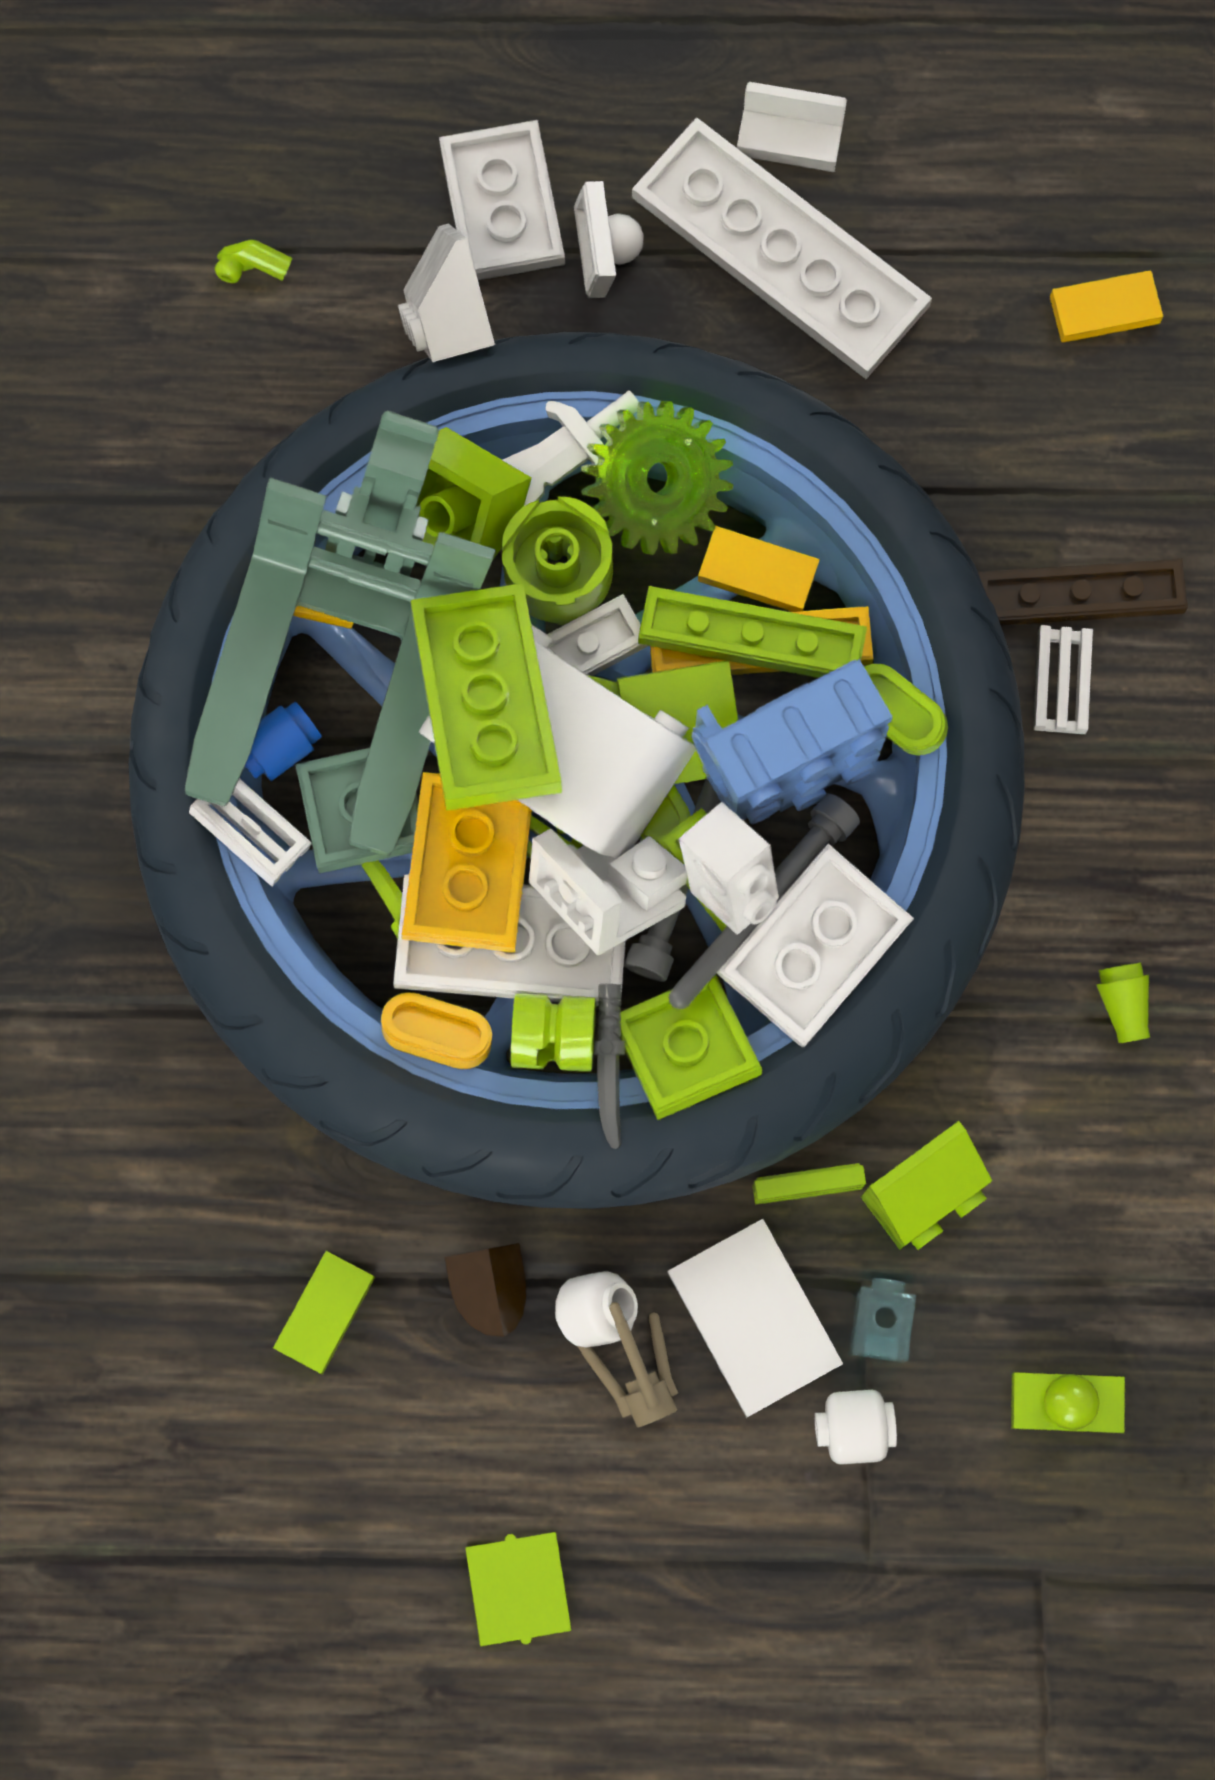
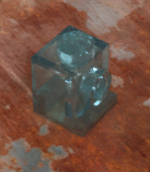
[849,1278,916,1363]

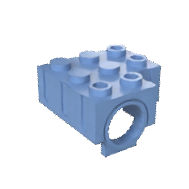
[692,660,893,824]

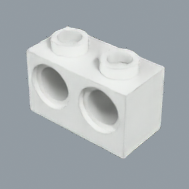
[679,802,779,935]

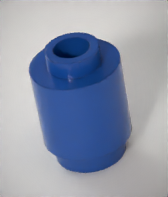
[245,702,322,781]

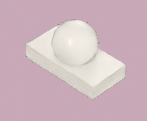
[574,181,644,298]

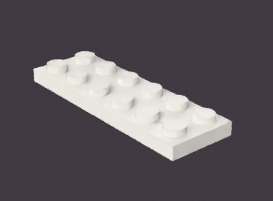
[632,118,932,379]

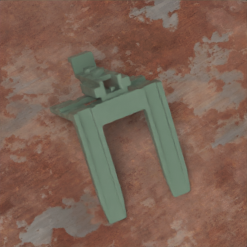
[185,411,495,856]

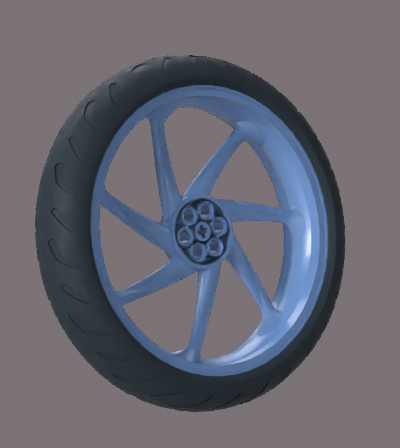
[129,332,1025,1209]

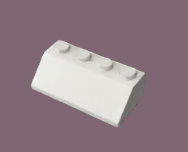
[398,224,495,362]

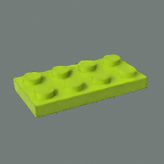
[411,583,562,811]

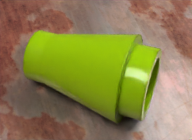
[1096,962,1150,1043]

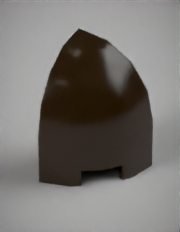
[444,1243,526,1337]

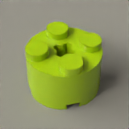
[501,497,613,625]

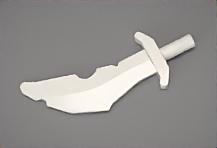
[503,390,642,506]

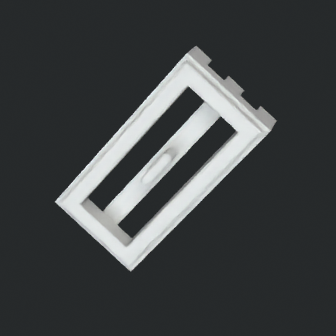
[1033,625,1093,734]
[189,779,312,886]

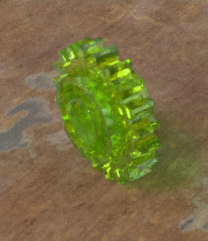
[581,401,734,555]

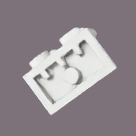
[529,829,686,955]

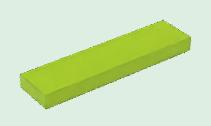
[638,586,867,678]

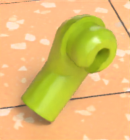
[215,240,292,283]

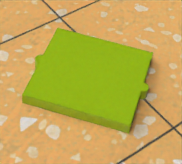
[465,1532,572,1646]

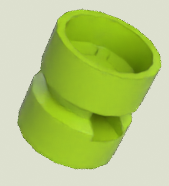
[511,993,596,1072]

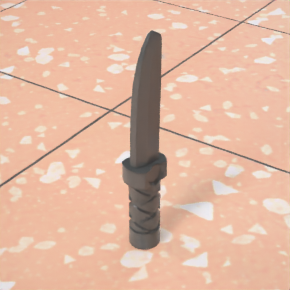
[594,984,625,1149]

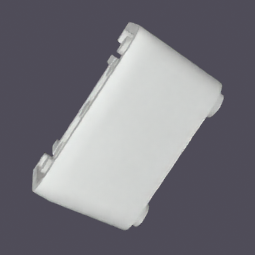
[419,624,696,858]

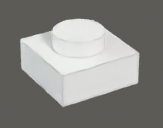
[607,836,688,911]

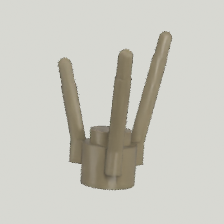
[576,1302,678,1427]

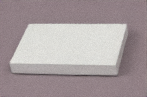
[439,120,565,280]
[717,844,914,1047]
[667,1219,843,1418]

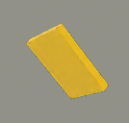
[402,772,532,953]

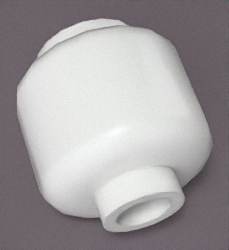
[555,1271,638,1348]
[815,1390,897,1464]

